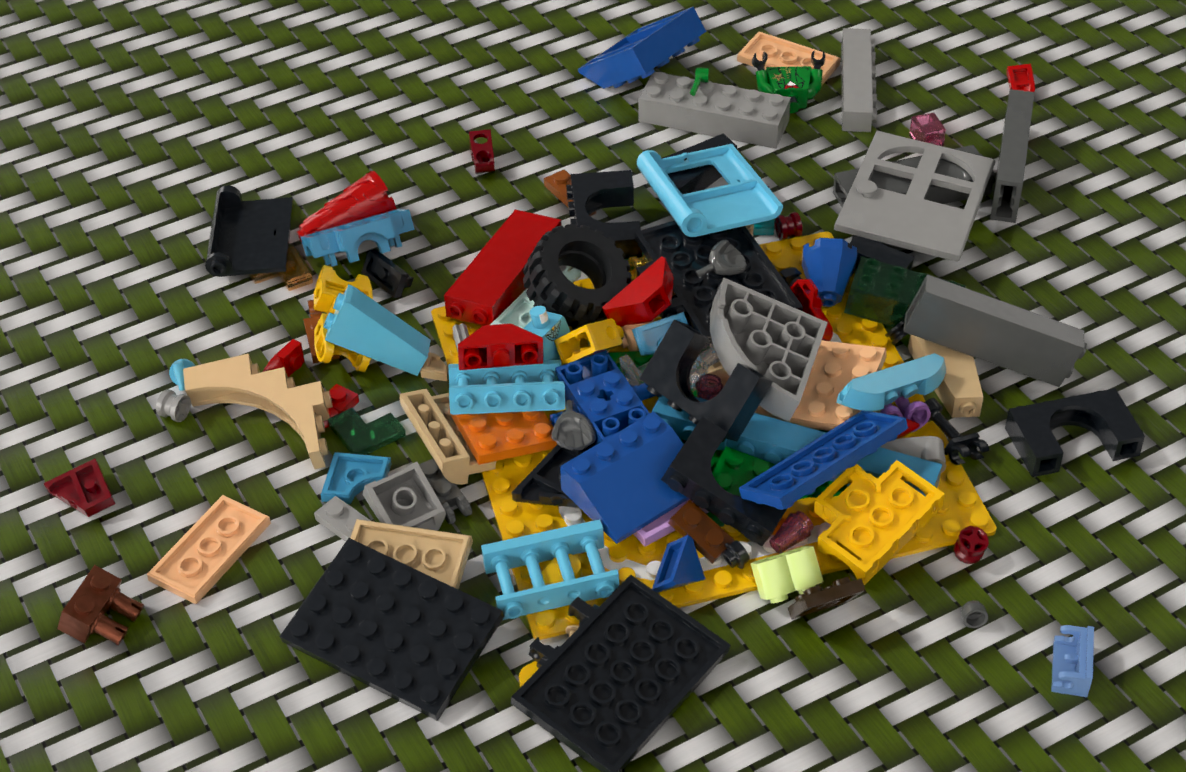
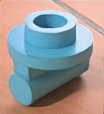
[169,359,195,391]

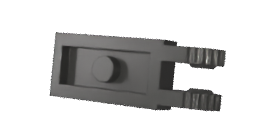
[419,459,472,524]

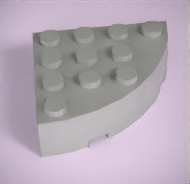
[710,278,828,422]

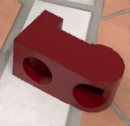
[469,129,495,173]

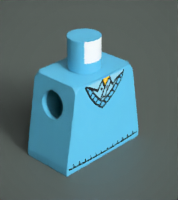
[523,306,571,363]

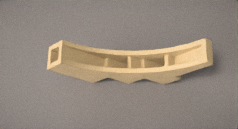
[183,353,333,469]

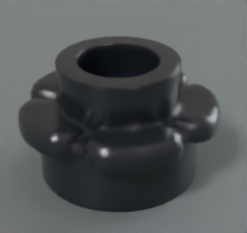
[722,540,750,569]

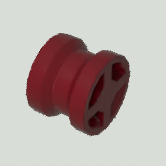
[775,212,803,240]
[954,526,989,564]

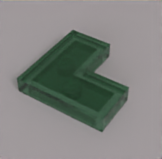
[328,408,406,455]

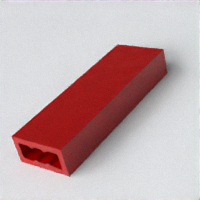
[444,209,562,326]

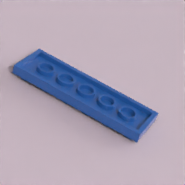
[739,411,908,510]

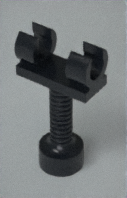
[924,398,989,465]

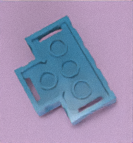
[301,209,415,266]

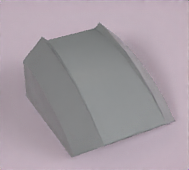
[363,462,446,531]

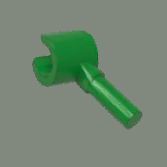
[690,68,709,96]

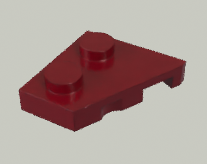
[43,458,116,517]

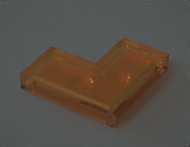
[249,246,313,291]

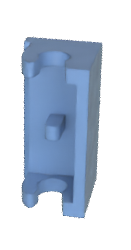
[1051,625,1094,697]

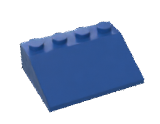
[560,411,689,544]

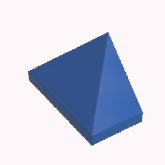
[652,535,705,593]

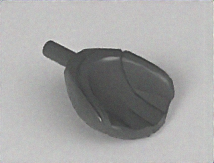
[696,240,747,277]
[551,400,596,450]

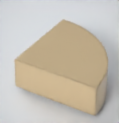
[420,352,448,382]

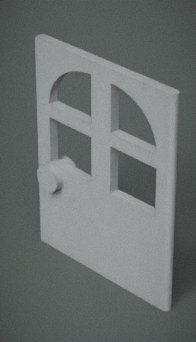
[834,131,995,261]

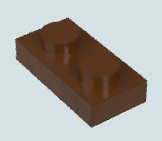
[668,500,734,564]

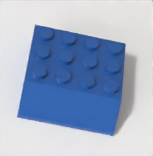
[577,7,706,89]

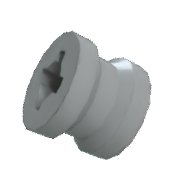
[156,389,191,422]

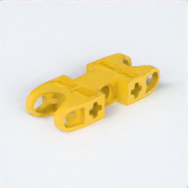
[314,265,373,372]

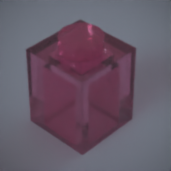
[909,112,946,147]

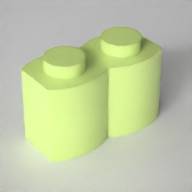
[750,545,824,603]

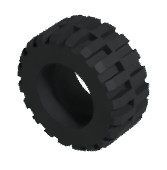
[523,224,632,330]

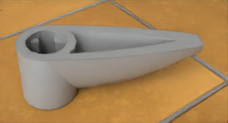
[881,436,946,473]

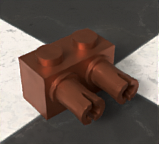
[57,565,144,646]

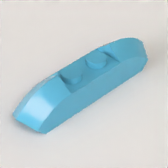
[836,353,946,411]

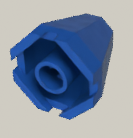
[802,238,857,307]

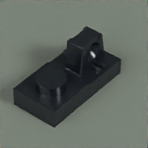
[361,249,414,298]

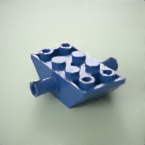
[550,350,656,445]

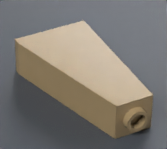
[908,334,983,418]

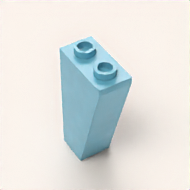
[323,284,431,376]

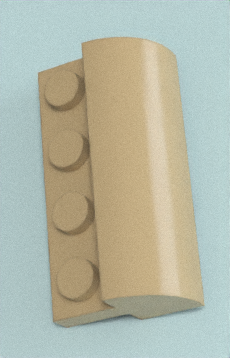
[400,389,496,485]

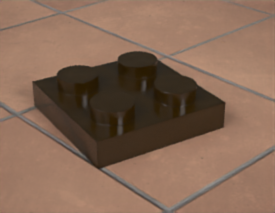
[788,577,866,619]

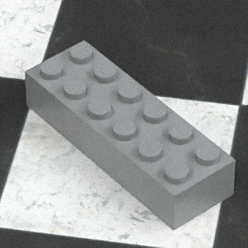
[639,72,791,149]

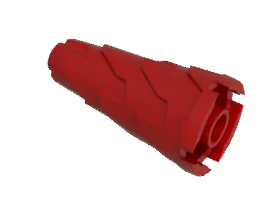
[297,171,397,242]

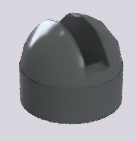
[961,600,988,628]

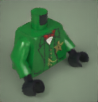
[752,51,825,113]

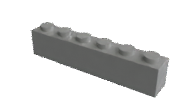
[841,28,877,132]

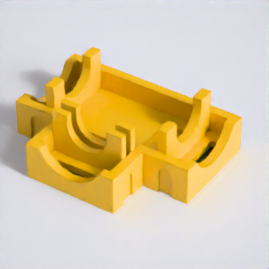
[814,460,945,585]

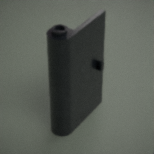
[205,185,293,277]

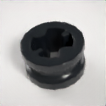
[885,319,908,345]

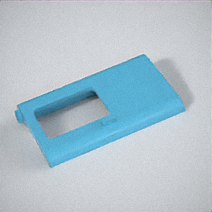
[637,144,783,237]

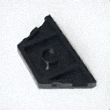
[512,442,596,508]

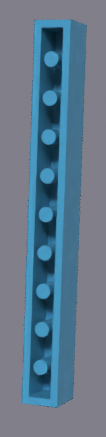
[652,395,942,496]

